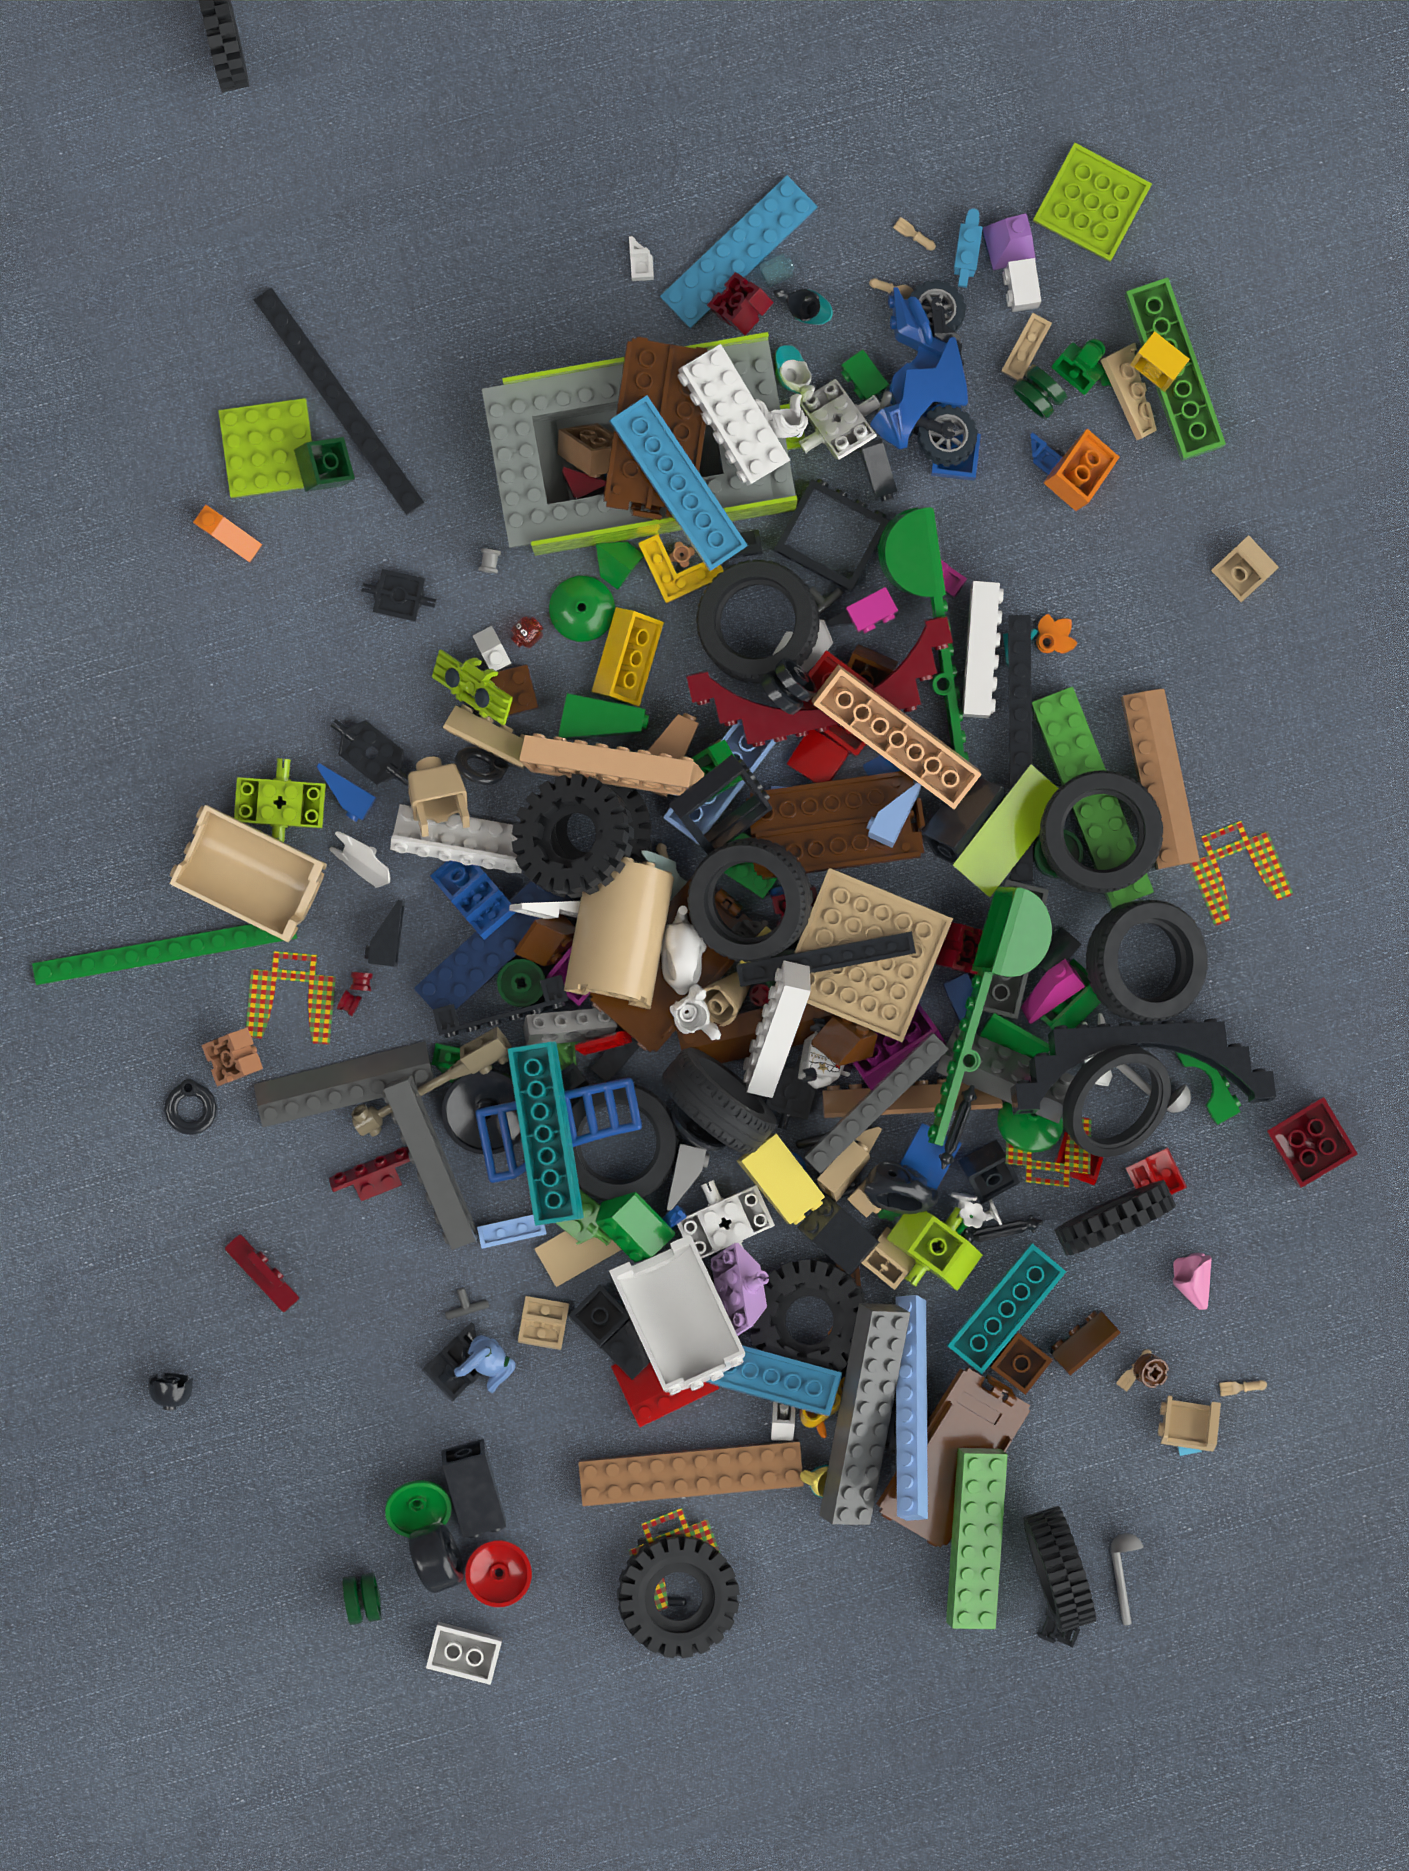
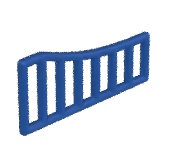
[475,1077,642,1183]

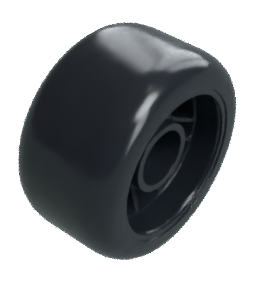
[408,1522,464,1593]

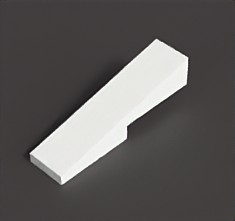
[509,901,580,919]

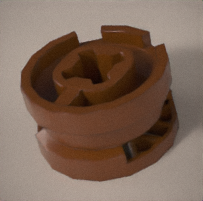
[1133,1353,1169,1388]

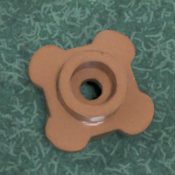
[669,542,695,567]

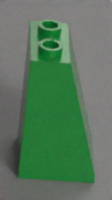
[558,693,649,740]

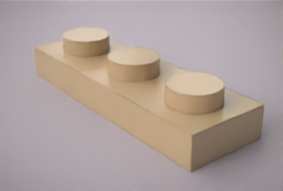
[1001,313,1052,380]

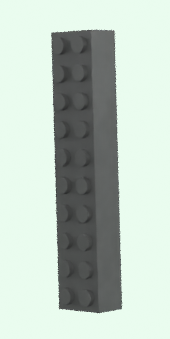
[819,1303,910,1525]

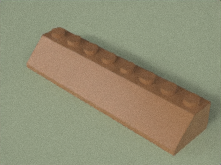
[1121,689,1200,870]
[822,1079,1002,1118]

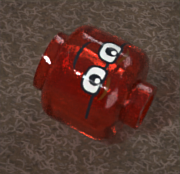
[511,616,544,649]

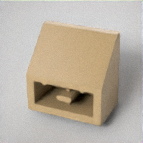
[862,1227,915,1290]

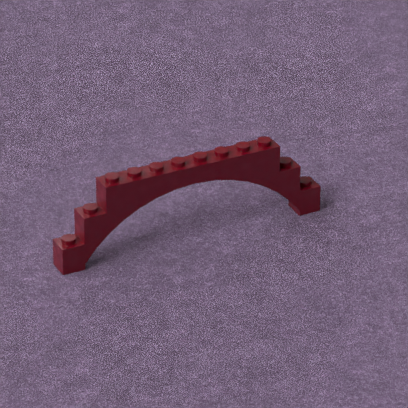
[686,615,953,747]

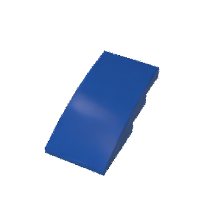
[430,860,516,940]

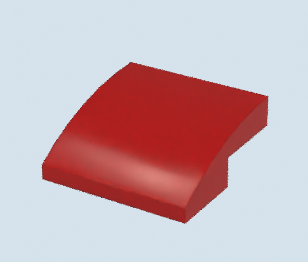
[786,730,850,783]
[575,1031,632,1055]
[1126,1147,1187,1195]

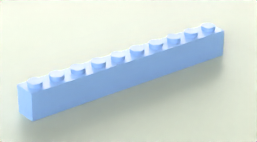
[896,1295,928,1521]

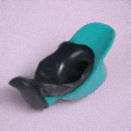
[773,289,833,325]

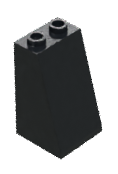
[921,775,1006,864]
[441,1439,506,1538]

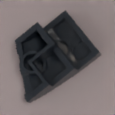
[422,1322,482,1401]

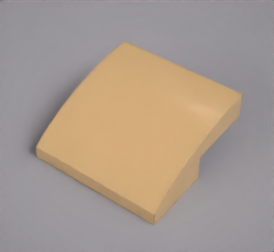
[518,1296,569,1350]

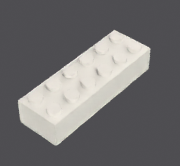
[962,581,1004,719]
[743,961,811,1098]

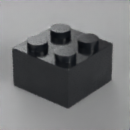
[568,1285,631,1349]

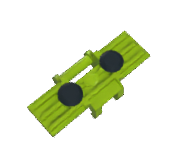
[432,649,513,725]

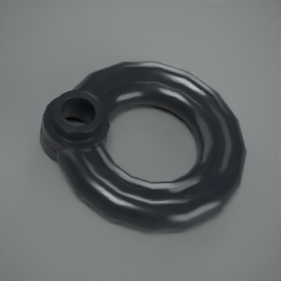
[454,747,509,785]
[164,1079,217,1135]

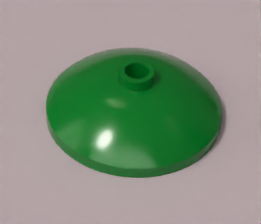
[549,576,615,642]
[997,1101,1063,1153]
[385,1480,452,1538]

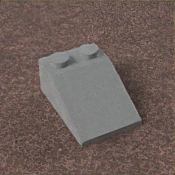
[667,1143,710,1210]

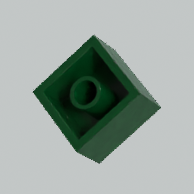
[294,437,355,492]

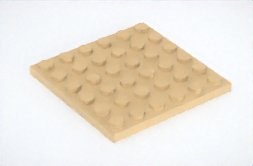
[795,868,953,1042]

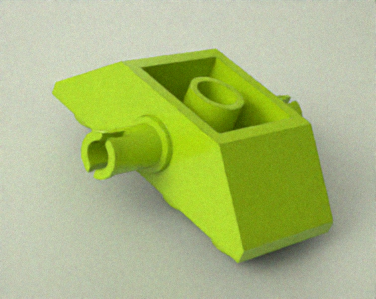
[234,758,326,842]
[886,1207,983,1291]

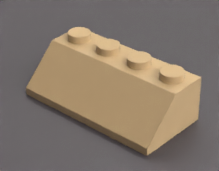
[443,704,525,770]

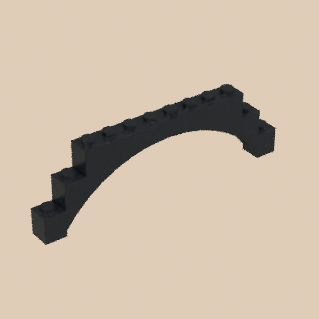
[1010,1018,1276,1115]

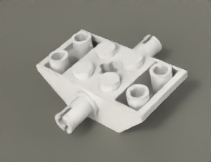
[798,379,880,460]
[677,1180,775,1258]

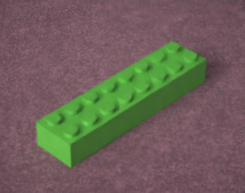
[1124,277,1226,461]
[946,1448,1008,1629]

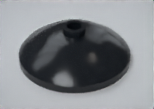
[671,1102,726,1151]

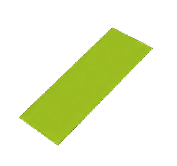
[953,764,1059,897]

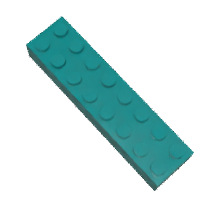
[508,1042,584,1226]

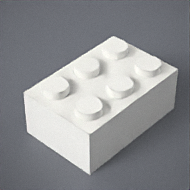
[426,1622,503,1685]

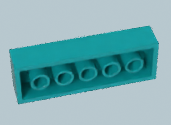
[946,1242,1066,1374]

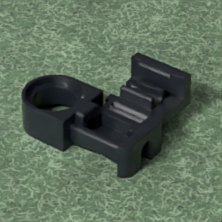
[1037,1606,1080,1648]

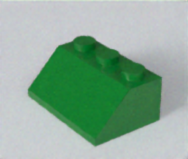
[1040,958,1101,1030]
[979,1013,1049,1058]
[595,1192,675,1263]

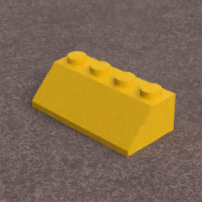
[591,607,664,706]

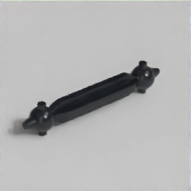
[939,1085,977,1169]
[961,1215,1043,1243]

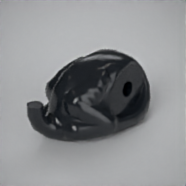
[863,1160,939,1215]

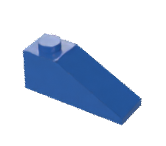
[317,763,377,822]

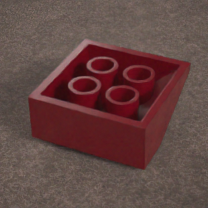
[1267,1097,1358,1188]

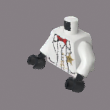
[798,1018,852,1089]

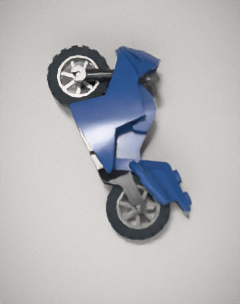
[870,280,978,467]

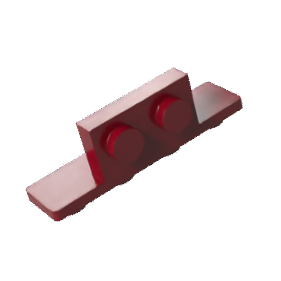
[329,1146,410,1201]
[225,1234,299,1312]

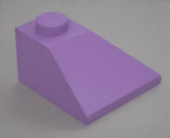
[982,213,1036,271]

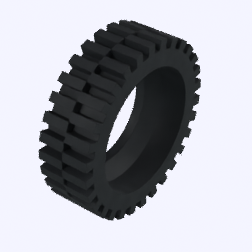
[1023,1506,1096,1633]

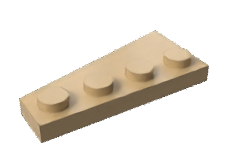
[1101,343,1157,440]

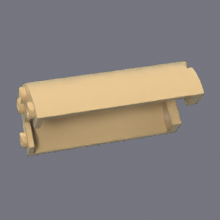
[170,805,327,942]
[564,857,674,1009]

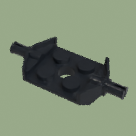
[331,719,408,786]

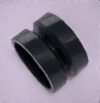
[761,657,817,715]

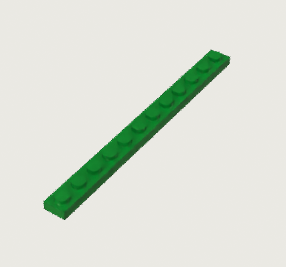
[32,924,298,985]

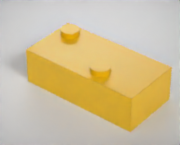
[1130,331,1190,392]

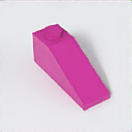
[1021,959,1085,1024]

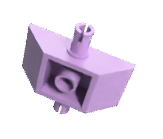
[711,1243,769,1336]

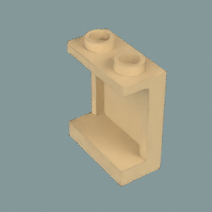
[1158,1396,1221,1452]

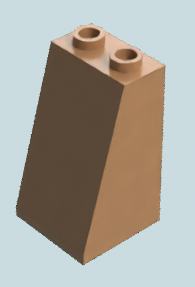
[648,713,699,799]

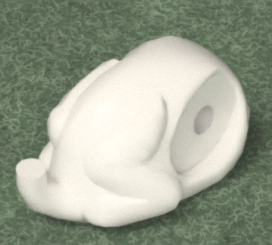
[661,906,706,995]

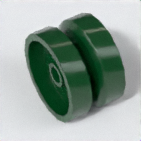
[1011,364,1068,420]
[1033,829,1083,878]
[497,959,546,1007]
[342,1572,382,1625]

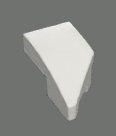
[629,236,654,281]

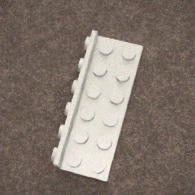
[678,344,790,486]
[390,804,522,873]

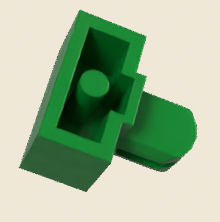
[1051,339,1105,396]

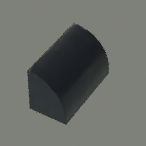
[1038,927,1082,973]

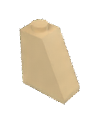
[817,1141,870,1202]

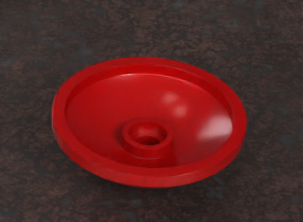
[465,1540,532,1607]

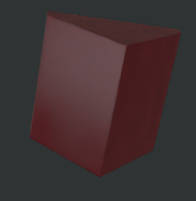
[562,467,606,499]

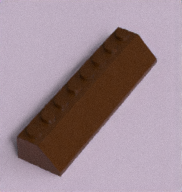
[676,1003,837,1063]

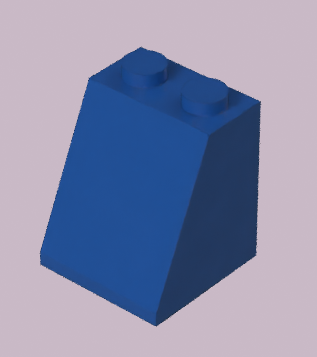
[899,1122,962,1190]

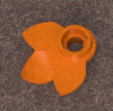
[1036,614,1077,654]

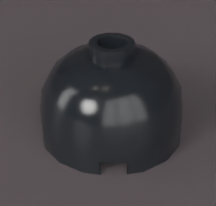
[148,1373,193,1410]

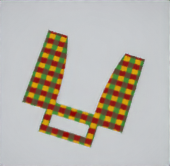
[1189,821,1294,926]
[246,951,336,1045]
[1005,1117,1091,1187]
[629,1508,720,1611]

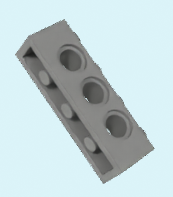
[523,1008,617,1046]

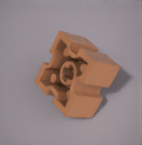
[201,1027,263,1087]

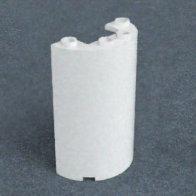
[609,1235,745,1395]

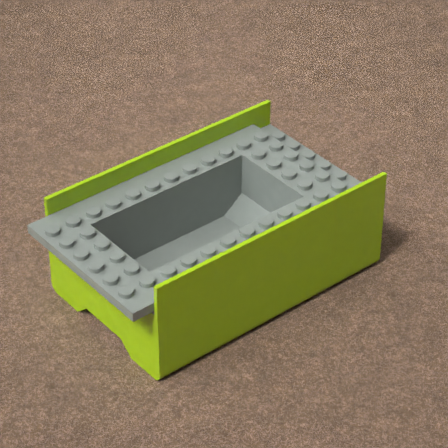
[482,332,805,556]

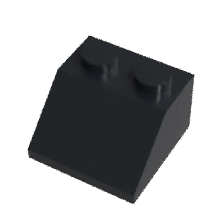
[958,1140,1020,1204]

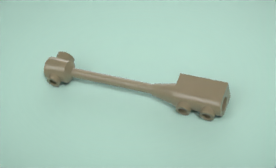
[351,1027,511,1137]

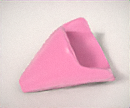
[1173,1253,1211,1310]

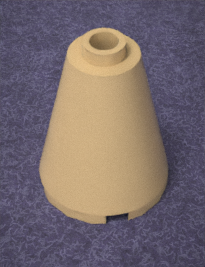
[703,972,751,1026]

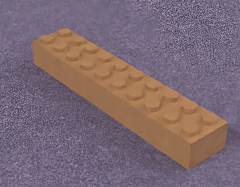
[579,1440,804,1506]

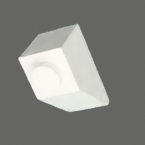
[473,626,512,672]
[771,1401,795,1441]

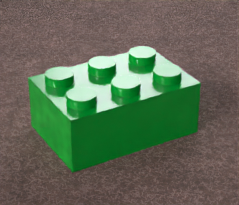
[724,832,777,899]

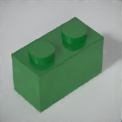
[840,349,889,401]

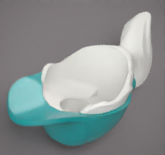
[775,345,815,402]

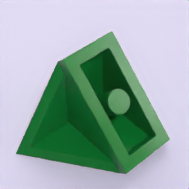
[596,542,644,590]
[431,1043,460,1083]

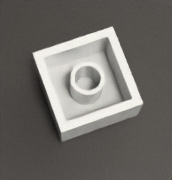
[1003,258,1041,312]

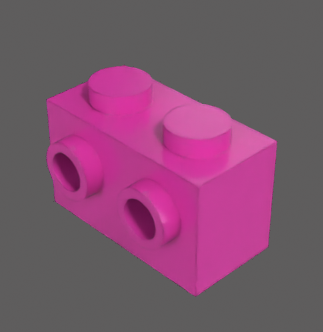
[846,587,898,634]

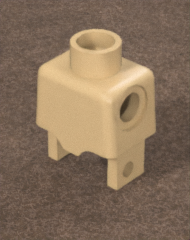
[408,757,470,837]

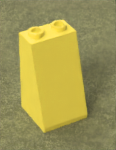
[736,1133,825,1225]

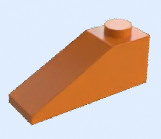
[193,504,262,562]

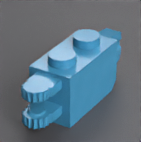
[953,208,983,288]

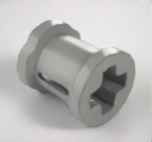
[478,548,501,574]

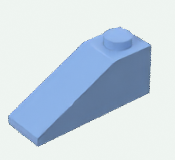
[866,782,921,848]

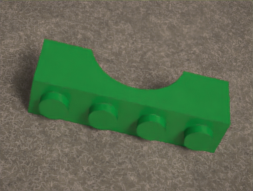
[1175,1052,1241,1125]

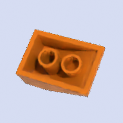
[1044,429,1119,511]

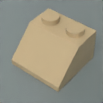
[1211,535,1279,602]

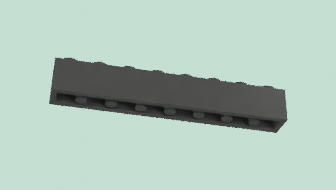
[804,1032,949,1173]
[383,1075,479,1250]

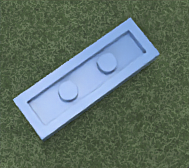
[477,1214,547,1249]

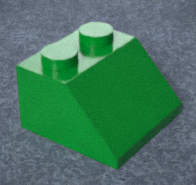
[691,739,742,800]

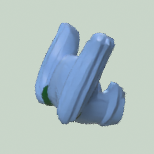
[454,1335,515,1393]

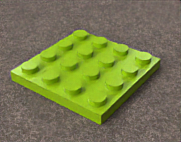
[1033,142,1152,262]
[218,398,312,498]

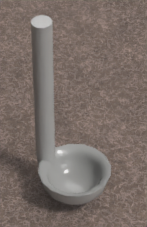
[1116,1064,1191,1113]
[1111,1533,1144,1625]

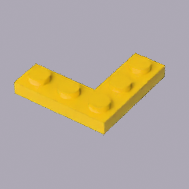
[638,534,724,604]

